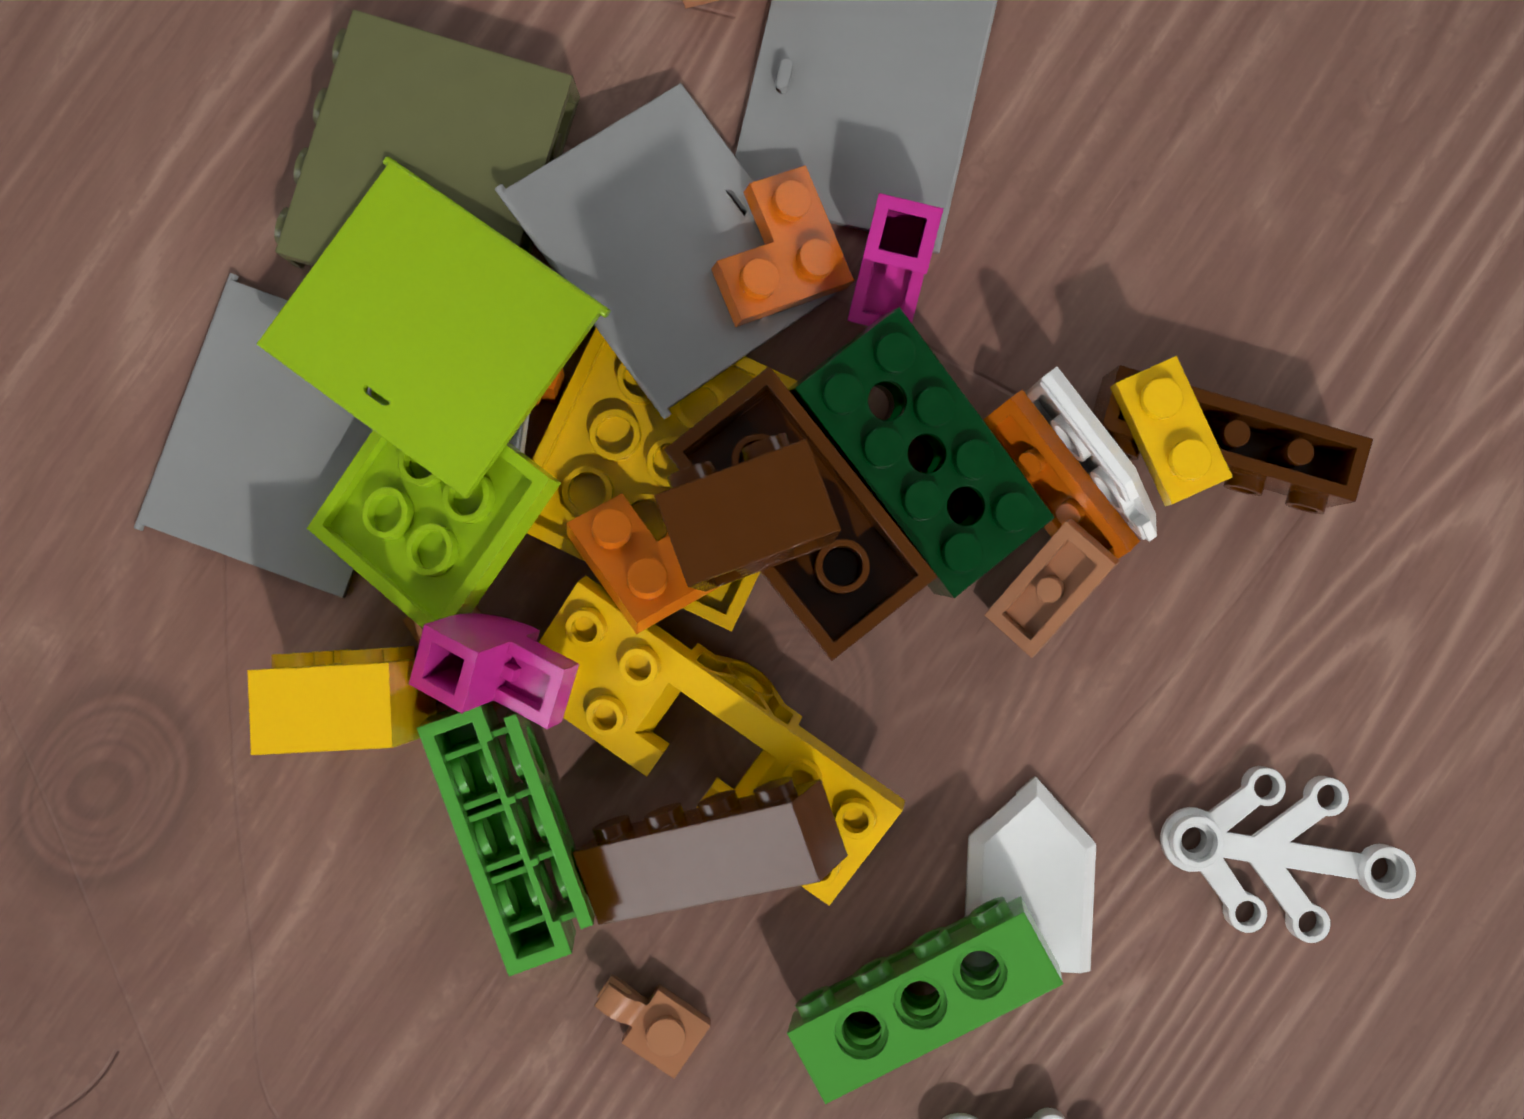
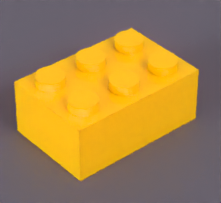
[247,646,437,755]

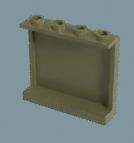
[274,9,580,269]

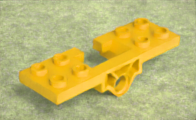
[538,575,906,906]

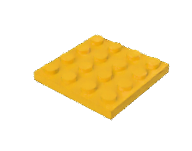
[527,328,797,632]

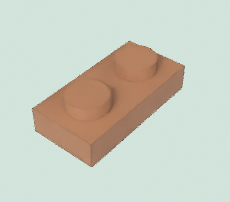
[985,518,1120,658]

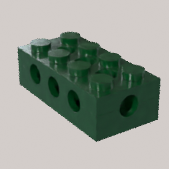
[788,307,1055,598]

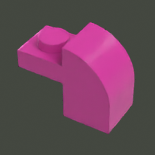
[847,193,944,326]
[409,613,579,729]

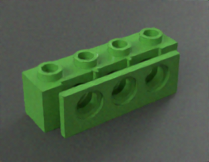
[417,701,595,976]
[787,896,1064,1104]

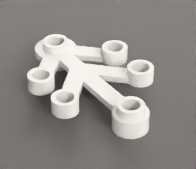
[1160,766,1416,943]

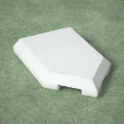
[1025,367,1157,542]
[964,776,1096,973]

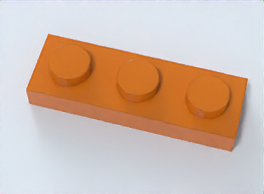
[983,389,1140,559]

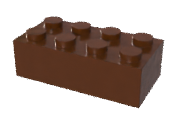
[664,366,938,661]
[654,433,841,592]

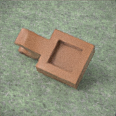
[594,974,711,1079]

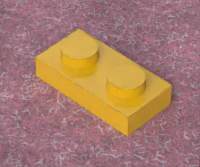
[1110,356,1233,507]

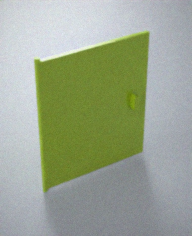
[256,156,611,499]

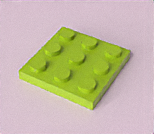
[306,430,561,629]

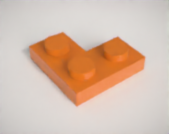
[711,165,854,327]
[566,493,719,634]

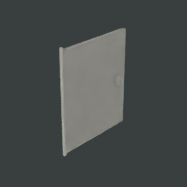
[729,0,998,254]
[495,83,836,419]
[134,273,383,598]

